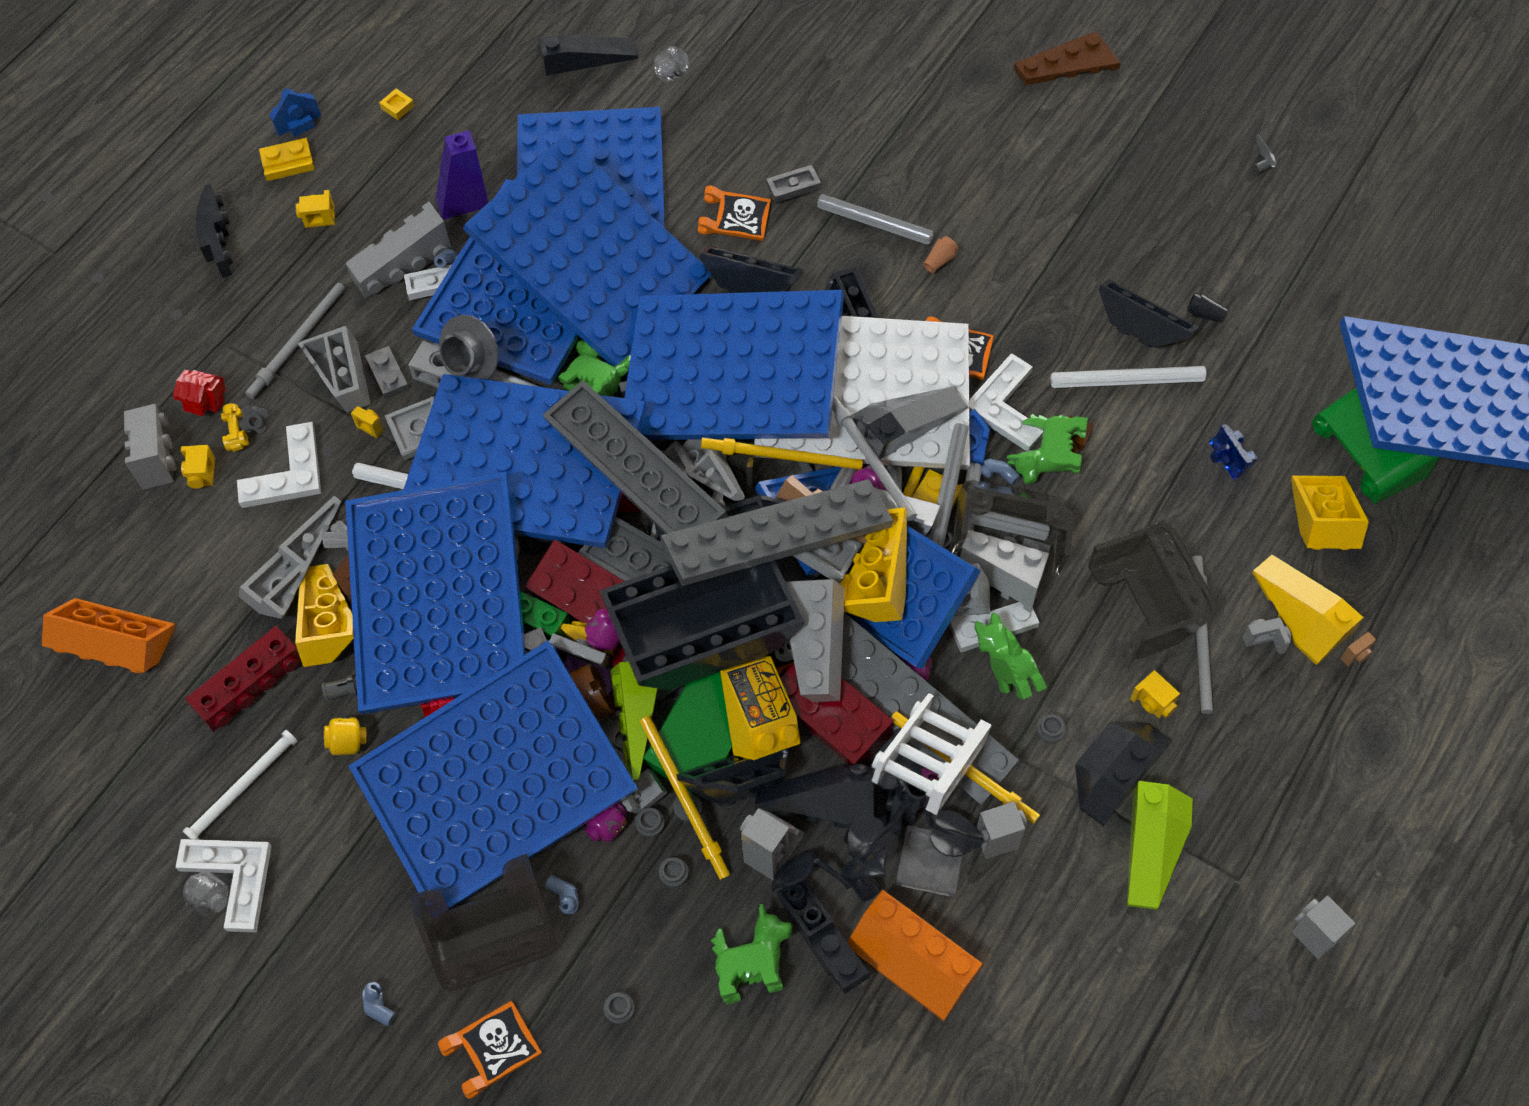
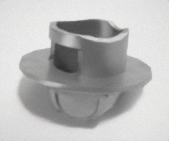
[439,315,499,380]

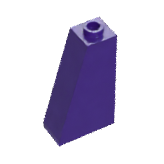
[436,130,489,220]

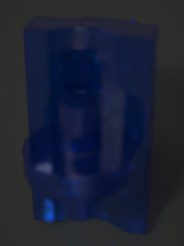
[1209,424,1258,479]

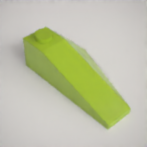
[610,662,657,781]
[1127,781,1193,910]

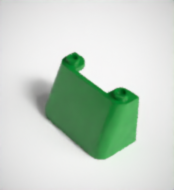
[1311,387,1440,504]

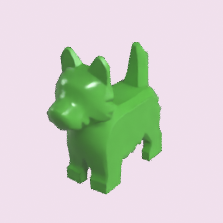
[559,340,631,397]
[1007,414,1088,484]
[974,613,1047,699]
[711,904,792,1005]

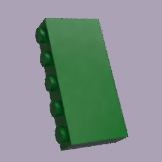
[642,660,752,797]

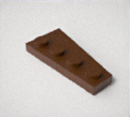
[1014,31,1120,85]

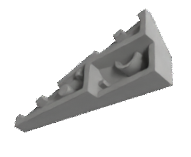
[663,439,745,501]
[238,496,341,619]

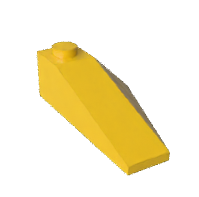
[1252,555,1364,665]
[295,564,354,667]

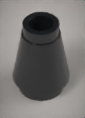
[1187,293,1228,322]

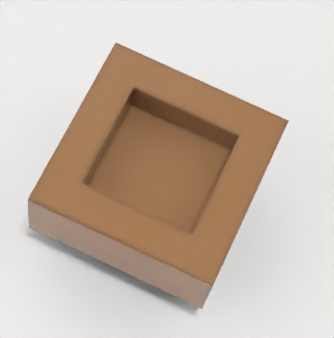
[1340,632,1376,667]

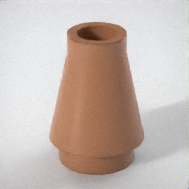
[923,236,959,274]

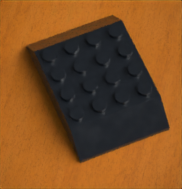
[599,560,805,690]

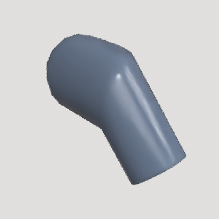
[434,249,458,268]
[981,459,1021,486]
[545,875,579,914]
[362,982,396,1027]

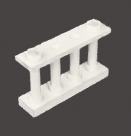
[872,693,992,815]

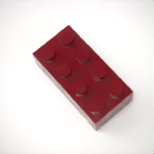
[525,539,624,646]
[780,664,895,765]

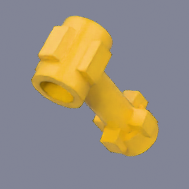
[221,404,249,452]

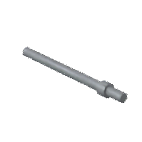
[245,283,345,399]
[832,394,917,521]
[1190,556,1213,714]

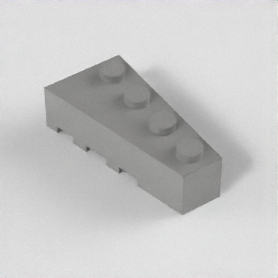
[346,202,452,298]
[785,579,845,702]

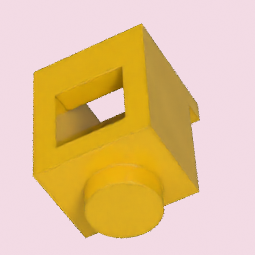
[296,190,335,228]
[181,445,215,489]
[1130,670,1180,719]

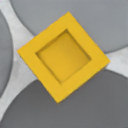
[379,89,414,120]
[351,406,383,438]

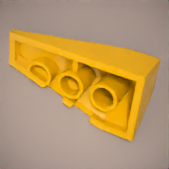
[841,507,907,622]

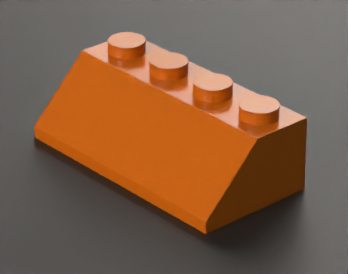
[42,598,175,673]
[847,890,983,1021]

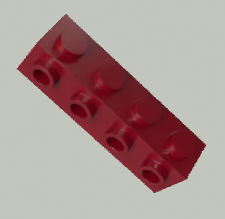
[185,626,301,732]

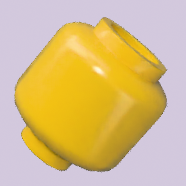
[324,717,366,756]

